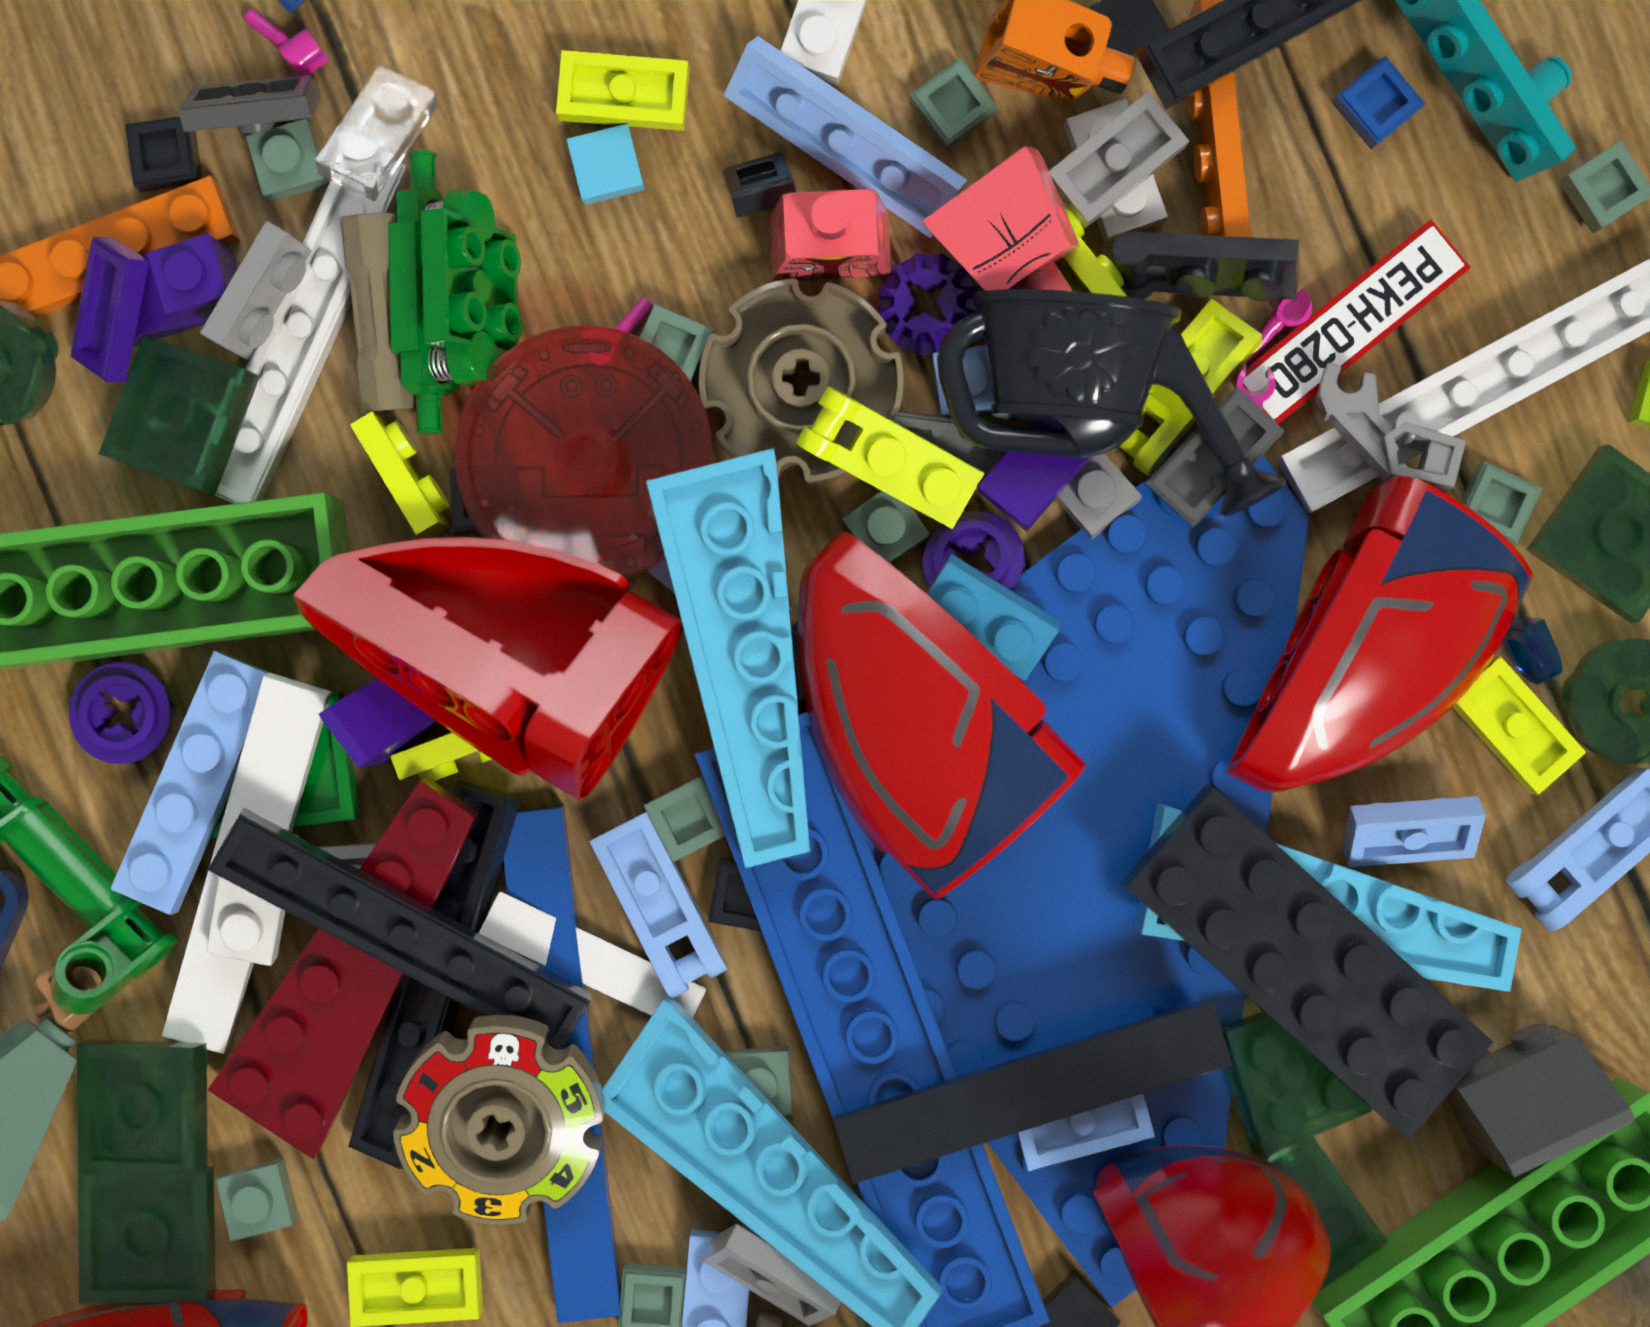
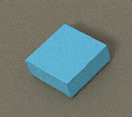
[567,124,645,205]

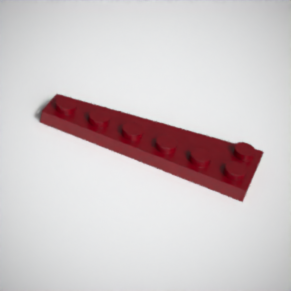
[207,776,479,1159]

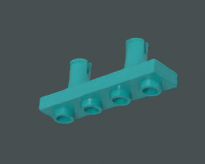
[1395,0,1576,182]

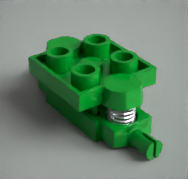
[388,150,523,435]

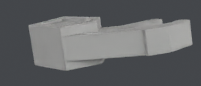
[1315,363,1466,494]

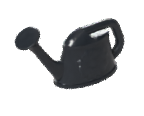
[937,289,1286,516]

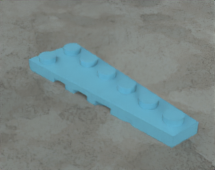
[646,449,810,868]
[1135,804,1522,992]
[602,998,944,1327]

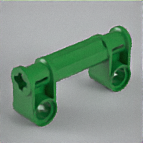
[0,756,180,1015]

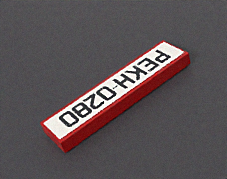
[1230,219,1471,424]

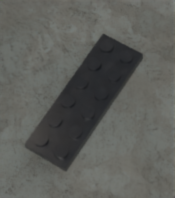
[1120,785,1493,1140]

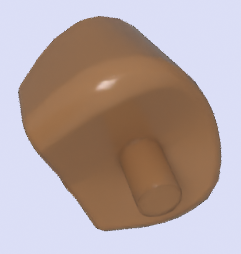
[33,966,96,1032]

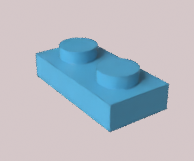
[926,554,1061,681]

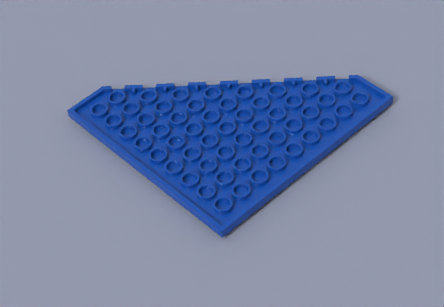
[865,455,1310,1308]

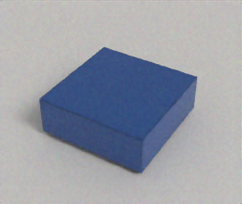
[1331,56,1426,150]

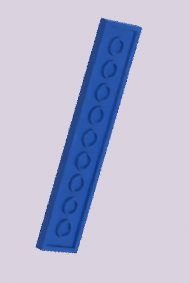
[695,712,1050,1327]

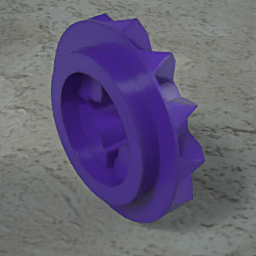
[878,253,978,355]
[923,511,1026,590]
[69,662,175,764]

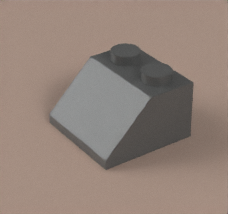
[1447,1023,1636,1177]

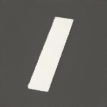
[479,892,706,1018]

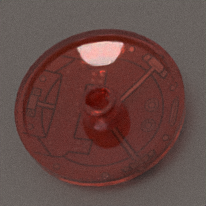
[454,325,715,579]

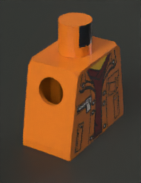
[974,0,1135,104]

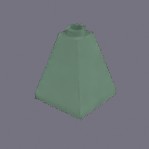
[0,1017,77,1222]

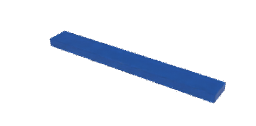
[503,806,621,1323]

